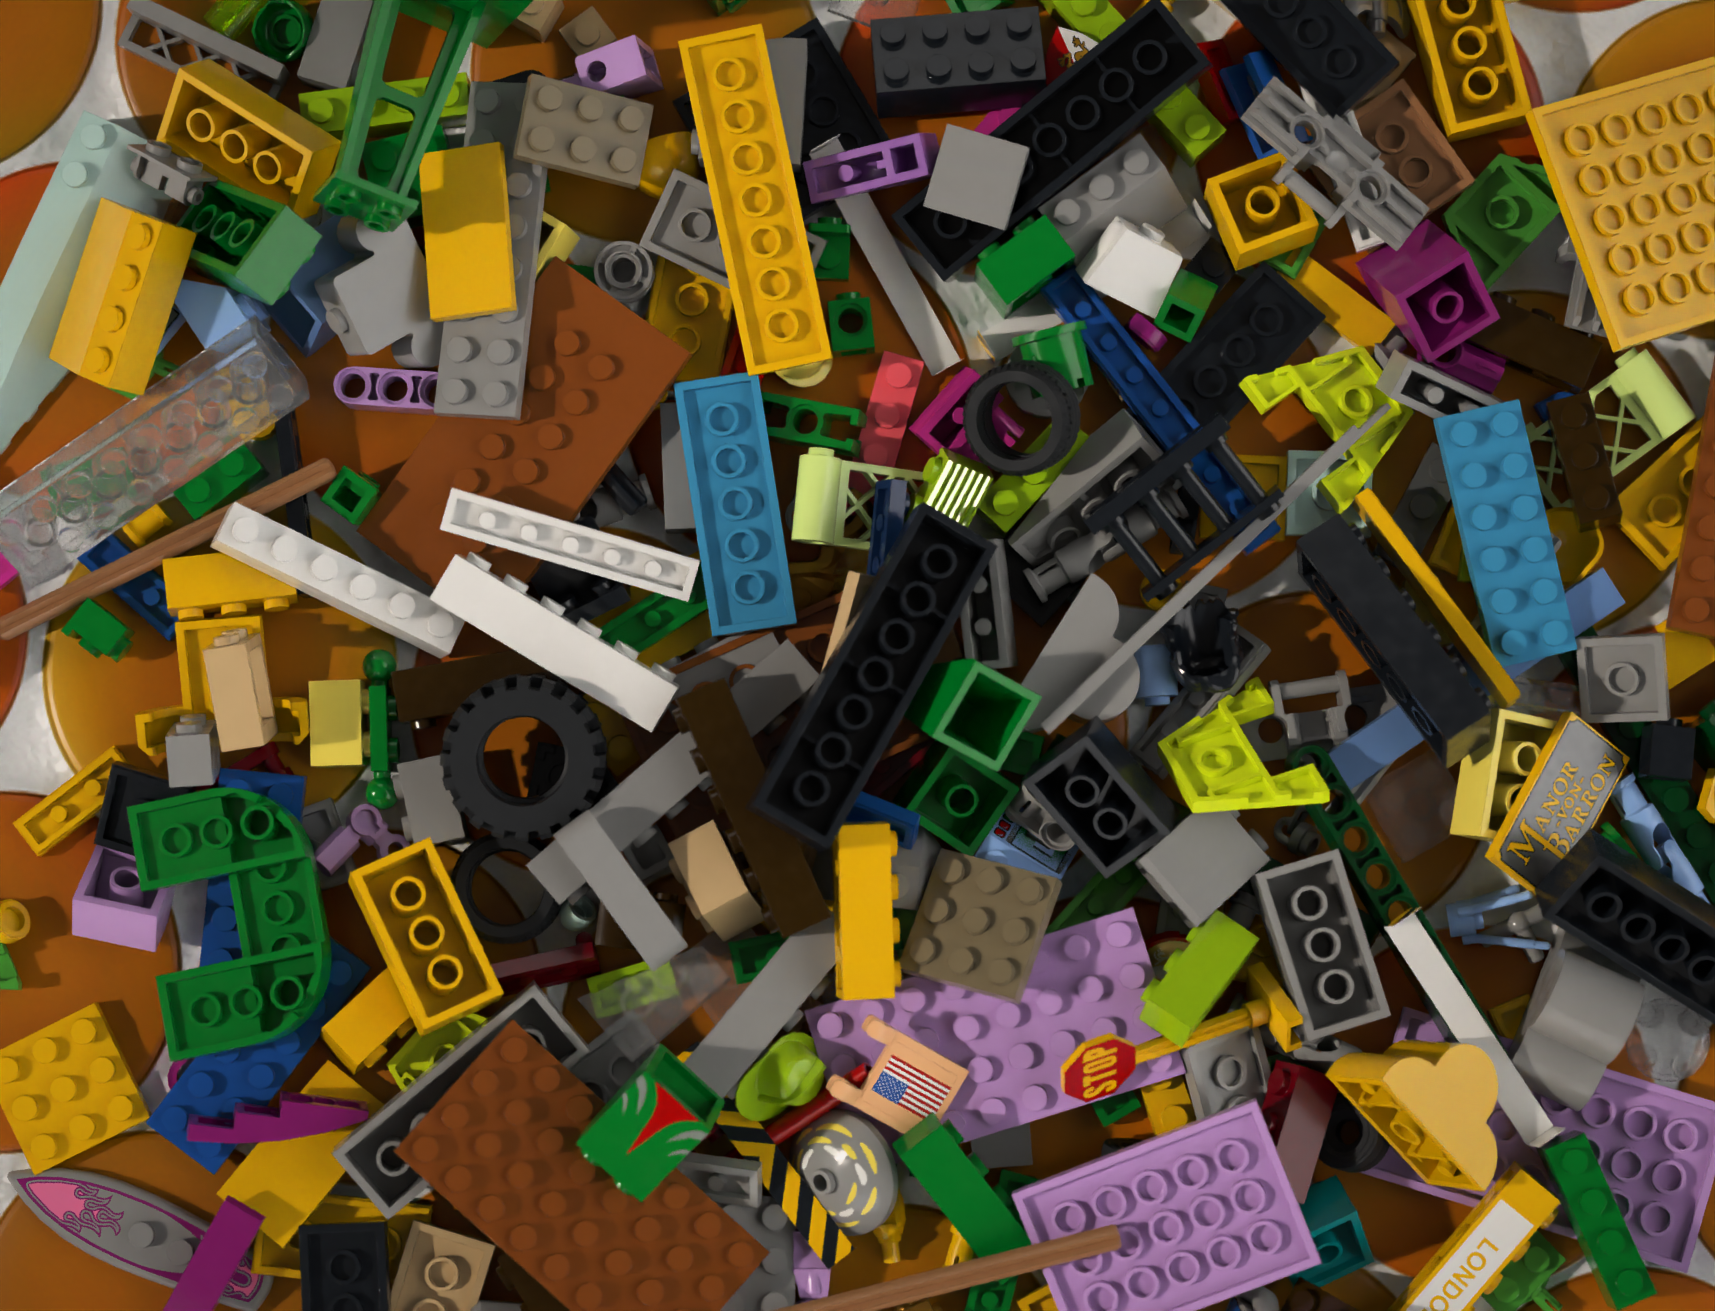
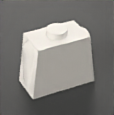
[1075,216,1183,319]

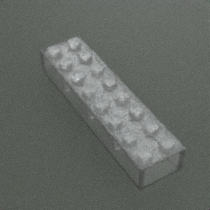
[0,315,310,588]

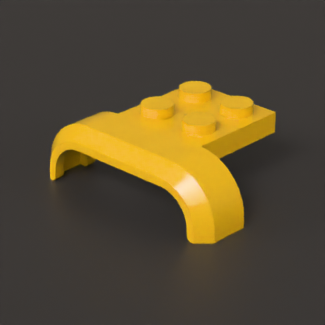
[135,614,310,756]

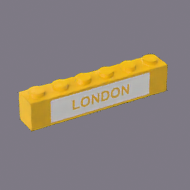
[1387,1161,1561,1311]

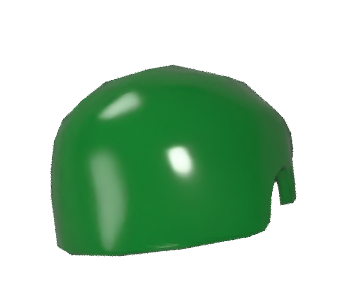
[252,0,314,62]

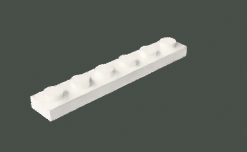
[440,487,700,602]

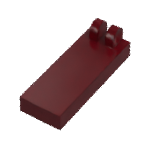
[490,932,601,997]

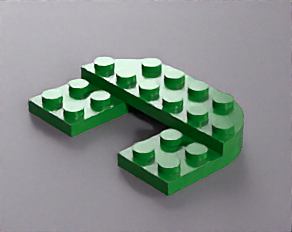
[127,788,332,1062]

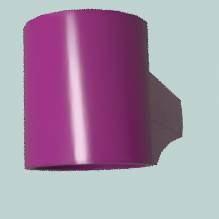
[1417,342,1506,394]

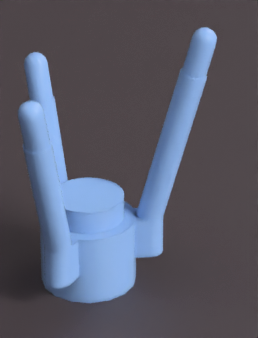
[1445,885,1551,950]

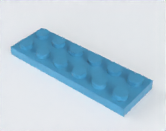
[673,372,797,637]
[1433,399,1578,667]

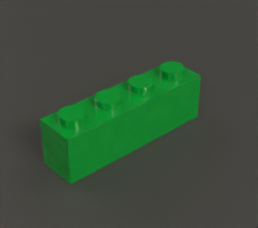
[892,1112,1032,1286]
[1536,1130,1657,1311]

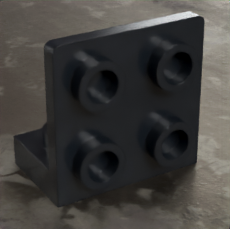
[531,514,631,623]

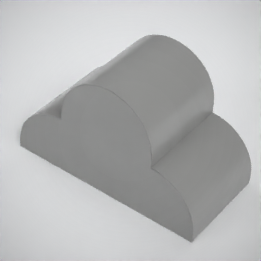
[1021,573,1140,733]
[1508,927,1645,1112]

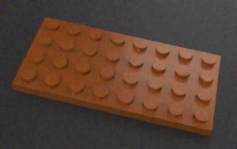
[393,1019,770,1311]

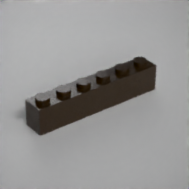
[671,678,831,939]

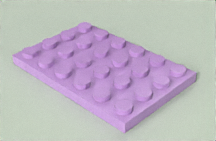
[1011,1098,1321,1311]

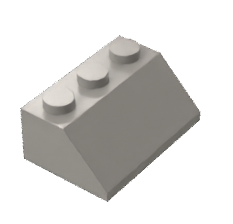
[1036,133,1188,267]

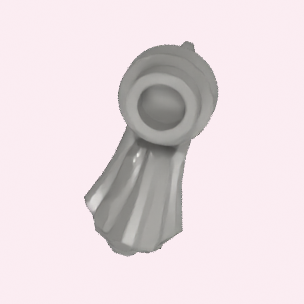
[1274,805,1321,857]

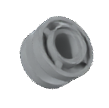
[594,241,655,303]

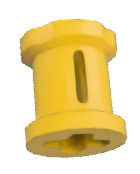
[117,494,174,548]

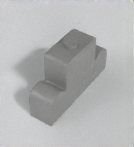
[314,215,444,369]

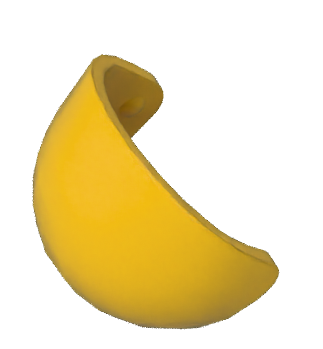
[638,131,700,200]
[1545,507,1604,585]

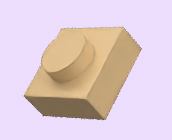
[559,6,618,56]

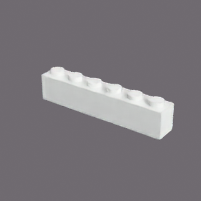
[210,502,465,659]
[429,551,681,732]

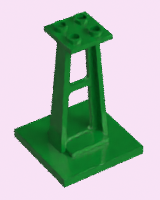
[312,0,533,232]

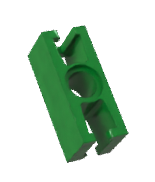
[761,391,867,458]

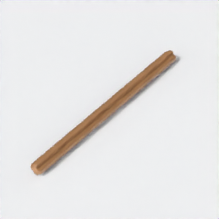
[0,458,337,640]
[772,1224,1121,1311]

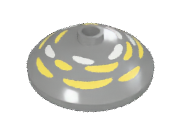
[789,1108,898,1236]

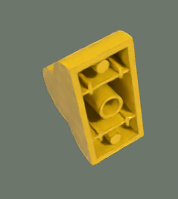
[1326,1039,1498,1191]

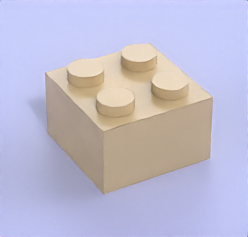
[668,820,764,942]

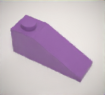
[803,133,939,204]

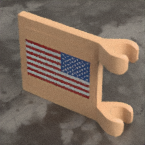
[826,1014,970,1134]

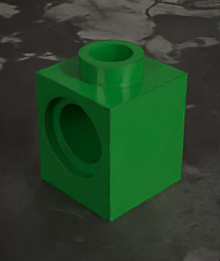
[827,292,875,358]

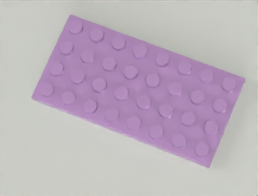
[804,906,1186,1164]
[1360,1007,1715,1273]

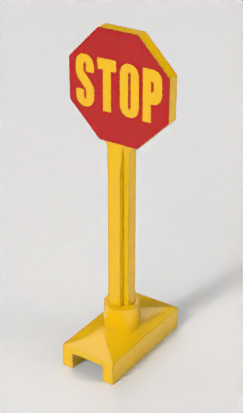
[1061,962,1303,1103]

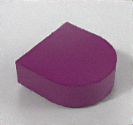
[1124,312,1167,353]

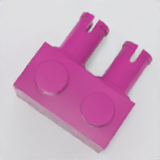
[908,366,1025,470]

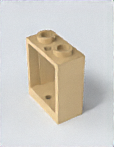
[202,628,279,752]

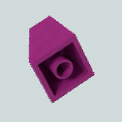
[1356,218,1500,363]

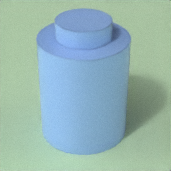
[1133,644,1178,706]

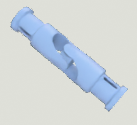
[1609,772,1710,904]

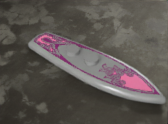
[7,1168,275,1311]

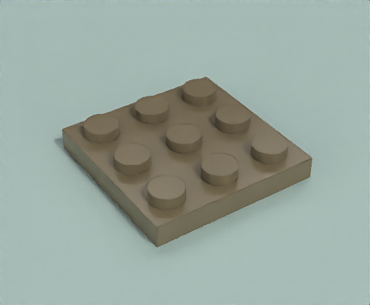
[899,848,1062,1005]

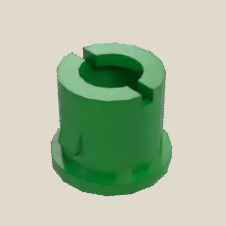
[1011,320,1094,400]

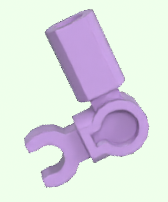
[314,804,410,877]

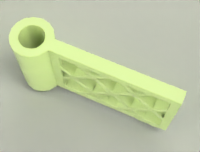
[1525,347,1697,508]
[791,447,924,551]

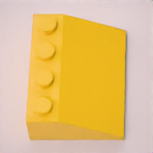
[48,197,197,396]

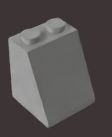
[1132,810,1271,928]

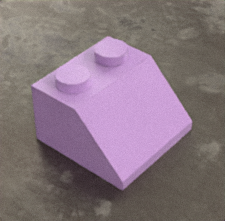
[72,845,176,952]

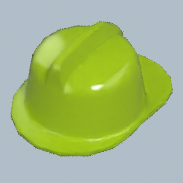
[735,1032,826,1121]

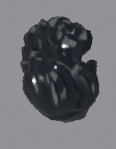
[1159,597,1244,693]

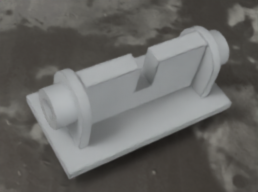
[127,140,218,206]

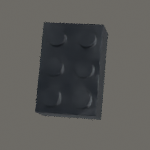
[1022,715,1180,879]

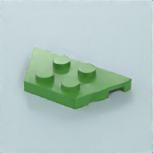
[1441,153,1560,290]

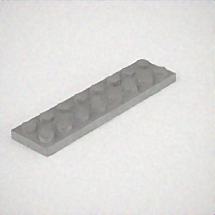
[434,81,548,420]

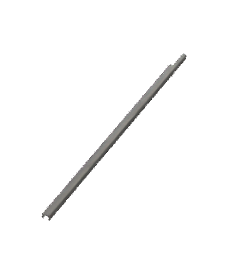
[1039,403,1391,735]

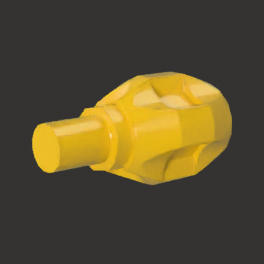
[873,1188,906,1264]

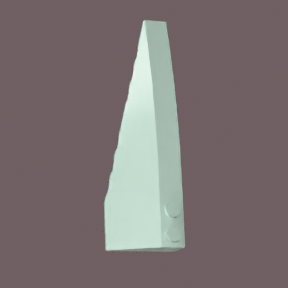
[0,110,190,455]

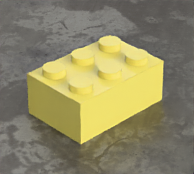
[1450,708,1558,843]

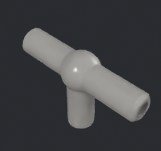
[1479,904,1545,964]

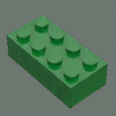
[176,180,322,306]

